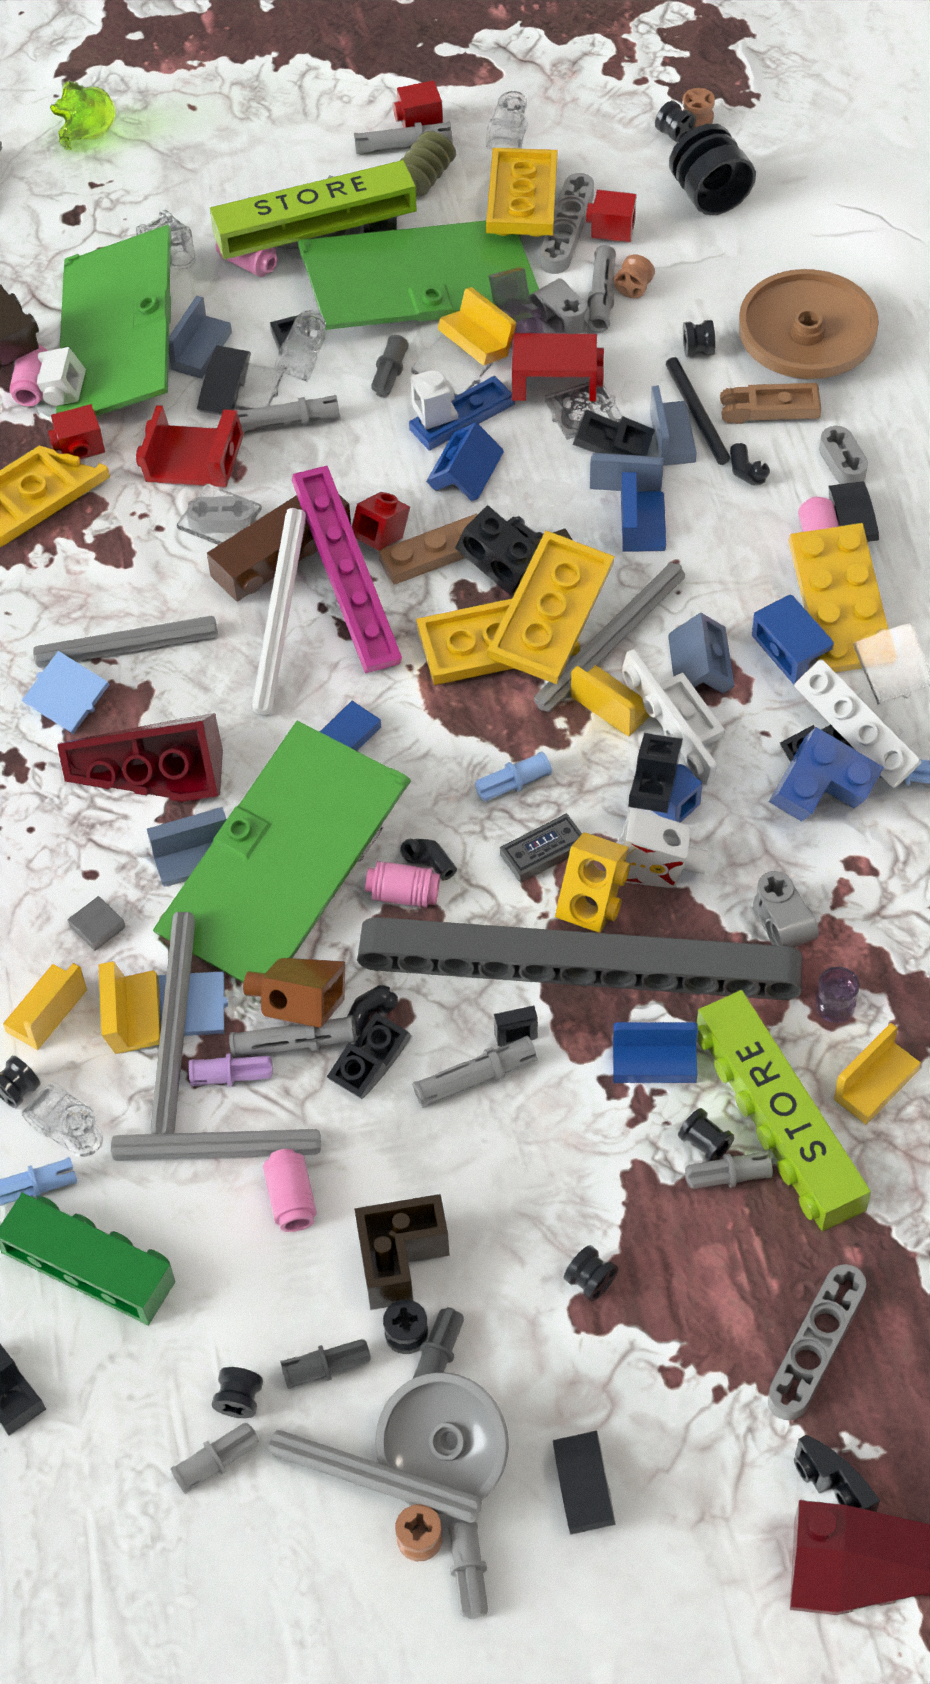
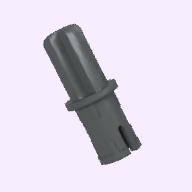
[371,335,409,397]
[412,1307,464,1379]
[280,1339,371,1389]

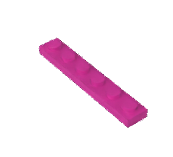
[292,465,402,674]

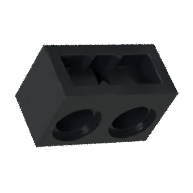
[455,505,537,595]

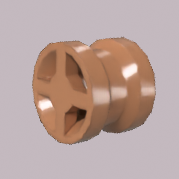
[682,88,715,129]
[614,254,655,298]
[395,1504,442,1562]

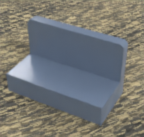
[169,296,232,379]
[650,385,697,466]
[590,453,664,492]
[668,612,734,694]
[146,807,227,887]

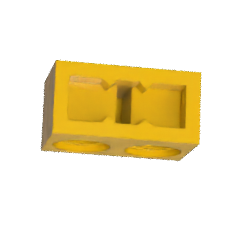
[555,832,631,933]

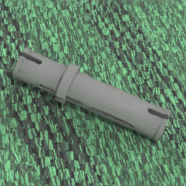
[354,121,453,154]
[587,245,616,332]
[237,395,340,432]
[229,1015,357,1058]
[412,1036,538,1108]

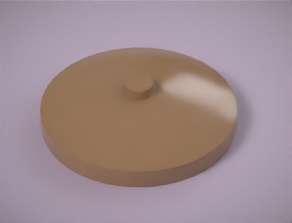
[738,269,879,379]

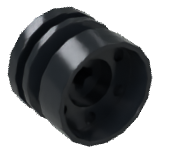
[669,124,756,215]

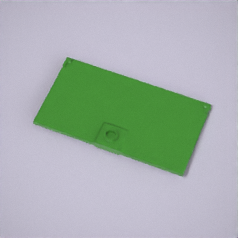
[298,220,539,330]
[56,225,171,416]
[153,720,411,983]

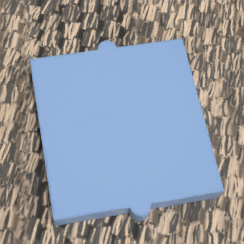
[22,651,110,734]
[158,971,228,1036]

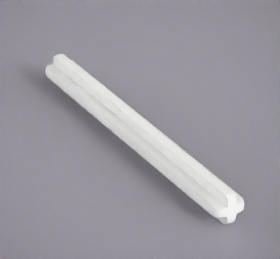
[251,508,306,715]

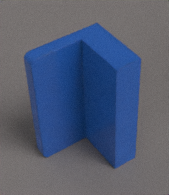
[426,422,504,501]
[621,472,666,552]
[752,595,834,686]
[613,1022,698,1083]

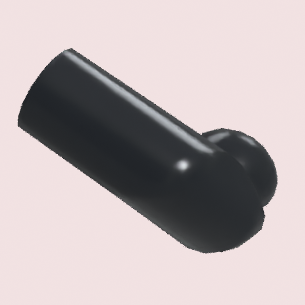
[730,443,770,486]
[400,838,457,880]
[347,985,398,1036]

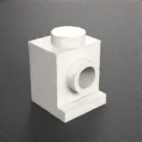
[37,347,86,406]
[411,368,458,429]

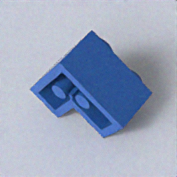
[768,727,884,822]

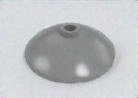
[375,1372,509,1514]

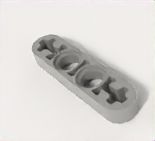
[540,173,594,274]
[768,1264,867,1420]

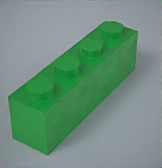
[0,1192,175,1326]

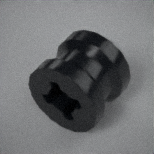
[655,100,696,142]
[683,320,715,357]
[0,1055,41,1109]
[563,1245,619,1302]
[383,1299,428,1354]
[211,1367,263,1419]

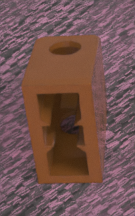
[243,958,345,1028]

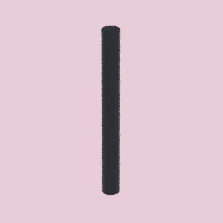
[665,357,730,465]

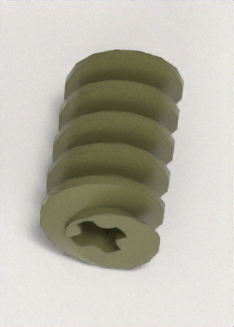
[400,131,456,197]

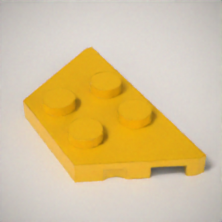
[0,445,110,548]

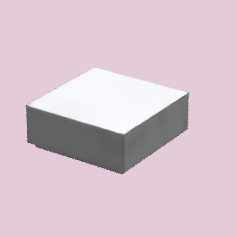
[68,896,125,951]

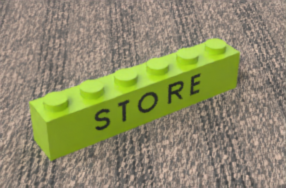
[209,160,417,260]
[697,990,871,1232]

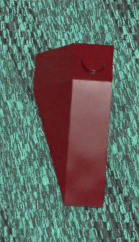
[57,713,223,802]
[790,1500,930,1615]

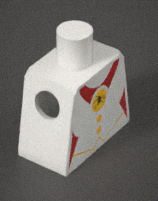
[618,808,709,888]

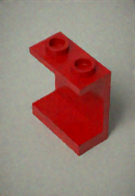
[512,333,604,402]
[136,405,244,487]

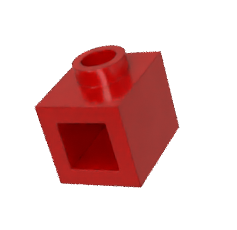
[393,80,443,128]
[586,189,637,242]
[48,404,105,460]
[352,492,410,551]

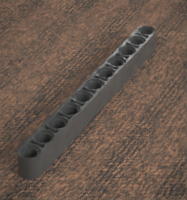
[357,917,803,1000]

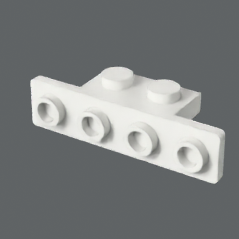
[622,649,725,786]
[795,660,921,788]

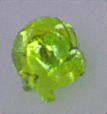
[50,81,116,150]

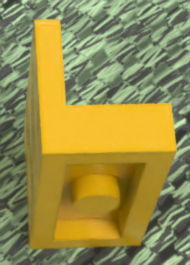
[438,287,516,366]
[571,665,650,737]
[98,961,161,1054]
[3,963,87,1050]
[833,1023,921,1125]

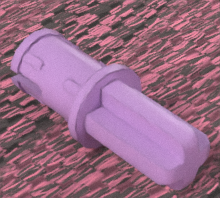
[189,1053,273,1087]

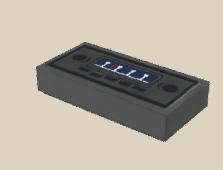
[500,813,582,883]

